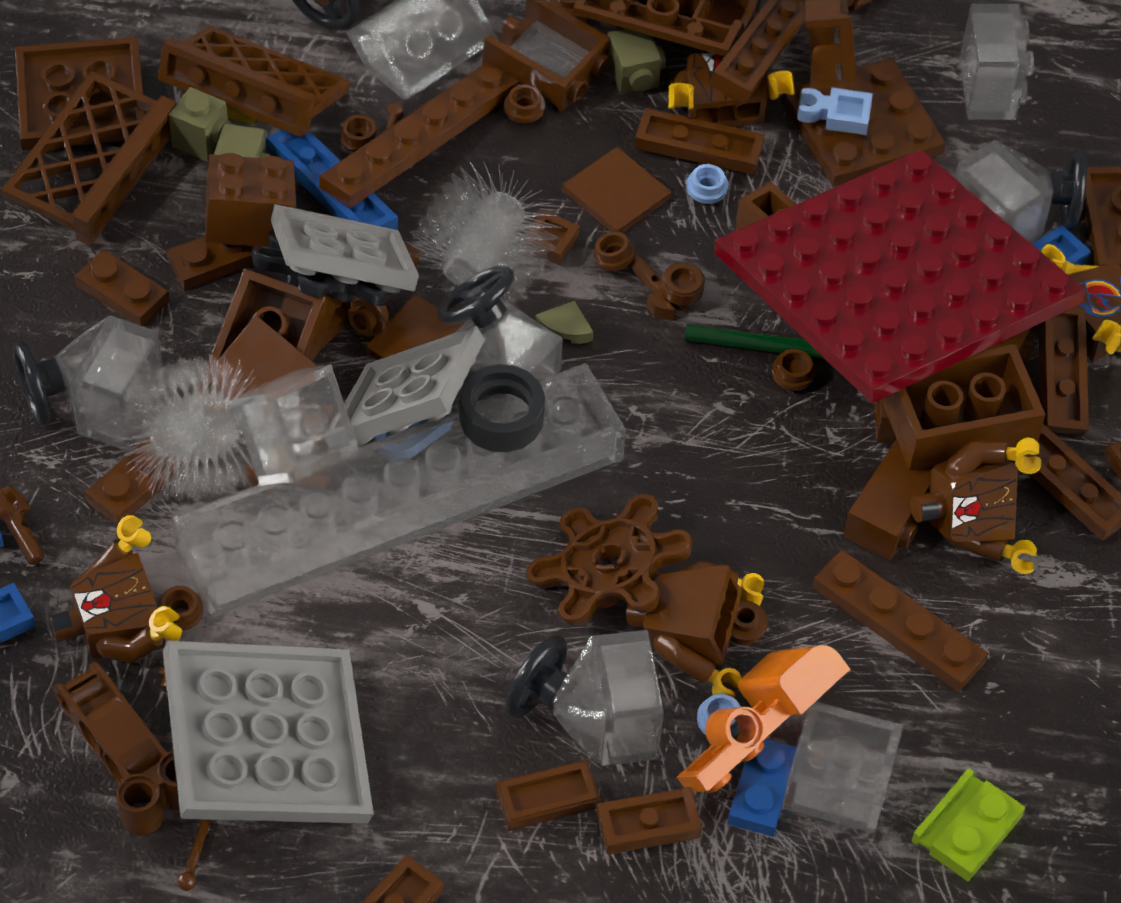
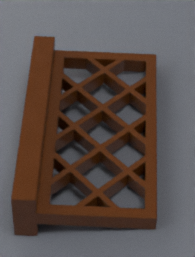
[157,25,351,137]
[2,71,177,246]

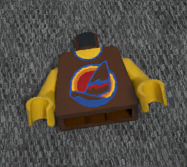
[1041,244,1121,363]

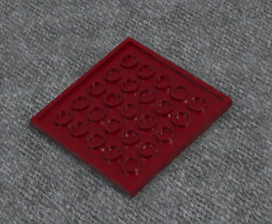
[714,150,1085,403]

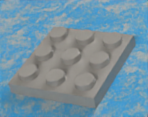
[271,204,419,293]
[326,326,485,450]

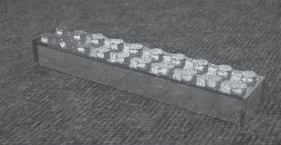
[172,363,626,617]

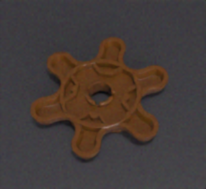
[526,494,693,627]

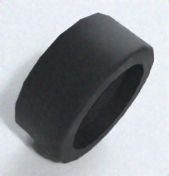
[459,364,545,453]

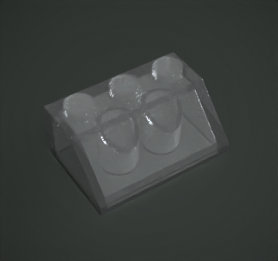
[346,0,497,100]

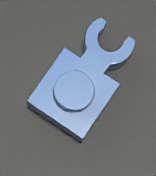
[798,88,872,135]

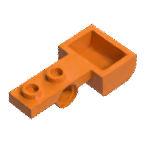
[677,645,850,793]

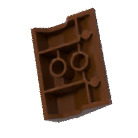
[572,0,761,56]

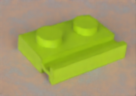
[911,768,1026,882]

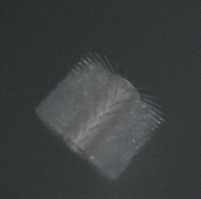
[406,162,562,315]
[112,354,279,500]

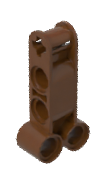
[53,662,180,835]

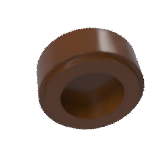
[661,263,705,306]

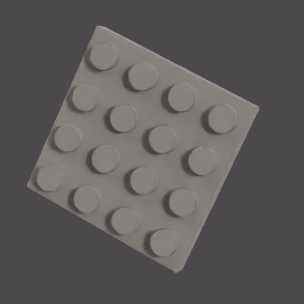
[163,641,374,824]

